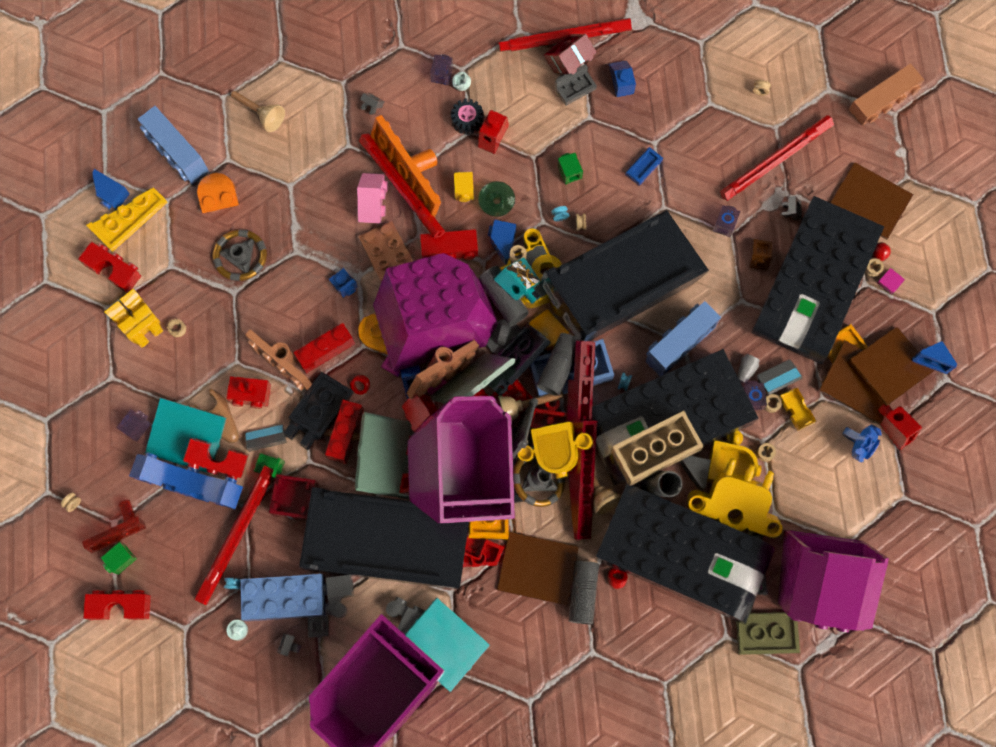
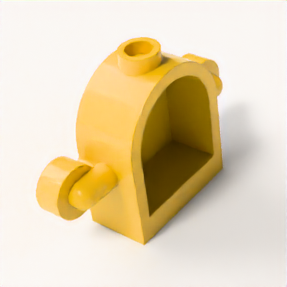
[518,422,593,478]
[707,431,762,483]

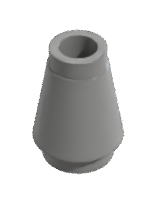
[737,354,760,384]

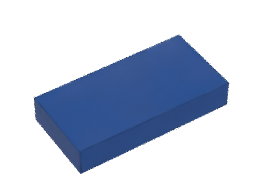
[625,147,663,186]

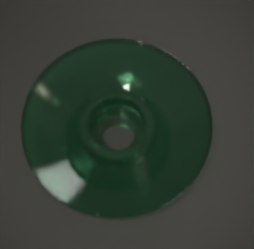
[478,181,515,217]

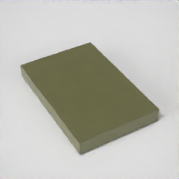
[736,612,800,655]

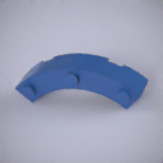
[129,452,243,509]

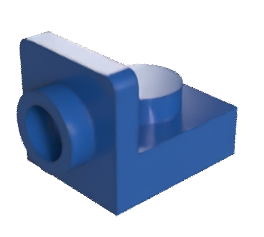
[329,268,358,298]

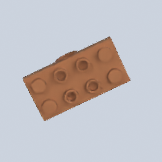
[358,221,413,282]
[245,329,312,391]
[406,340,479,399]

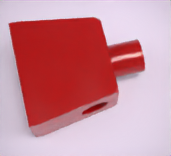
[478,110,509,154]
[878,404,922,451]

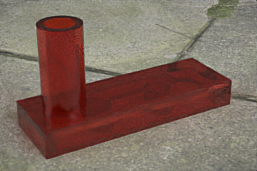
[82,500,146,554]

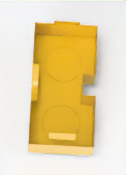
[780,387,816,431]

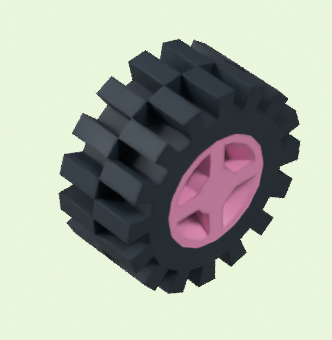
[451,98,484,135]

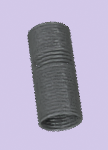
[479,266,529,326]
[537,333,581,396]
[641,471,682,497]
[568,561,599,625]

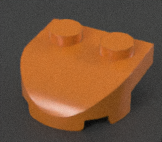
[197,173,239,214]

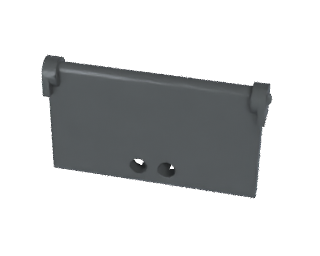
[512,398,538,459]

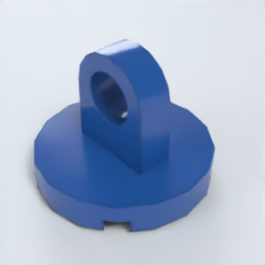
[842,425,882,463]

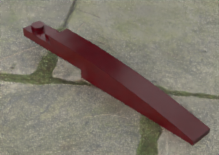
[567,341,597,540]

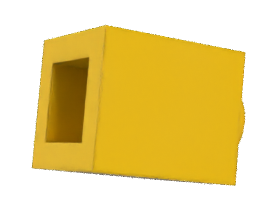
[454,172,474,202]

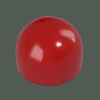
[872,242,891,262]
[350,375,370,395]
[607,568,628,589]

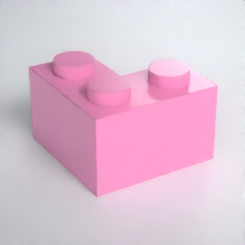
[357,173,388,223]

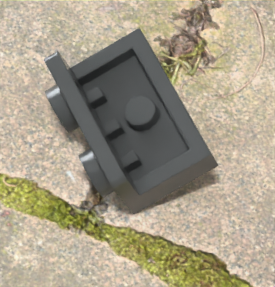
[554,64,597,106]

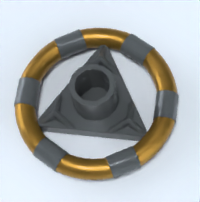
[213,229,267,281]
[513,456,565,507]

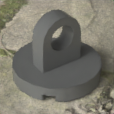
[487,319,521,355]

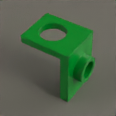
[254,453,285,479]

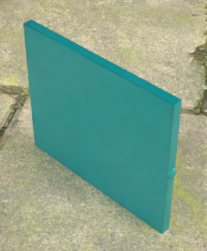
[145,398,227,474]
[405,598,490,692]

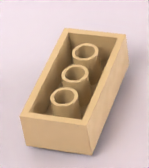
[611,411,703,486]

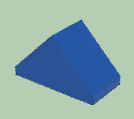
[912,341,957,374]

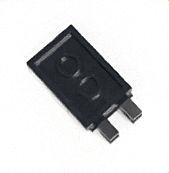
[488,323,551,396]
[284,371,354,450]

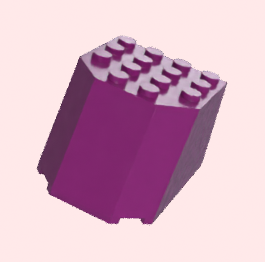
[373,253,498,372]
[408,396,515,523]
[778,530,889,632]
[309,614,444,747]

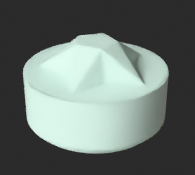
[452,72,471,91]
[227,620,248,640]

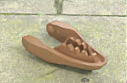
[189,388,239,443]

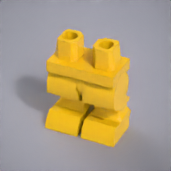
[104,289,163,348]

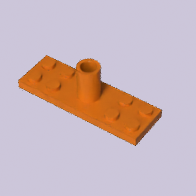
[370,115,441,217]

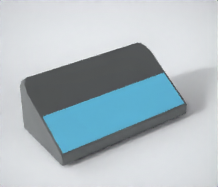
[757,359,802,395]
[245,424,287,452]

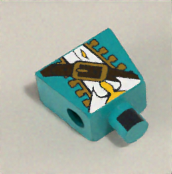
[494,257,540,304]

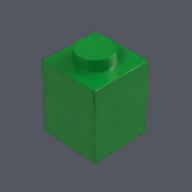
[557,152,583,185]
[101,542,137,575]

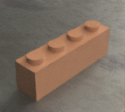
[849,63,924,126]

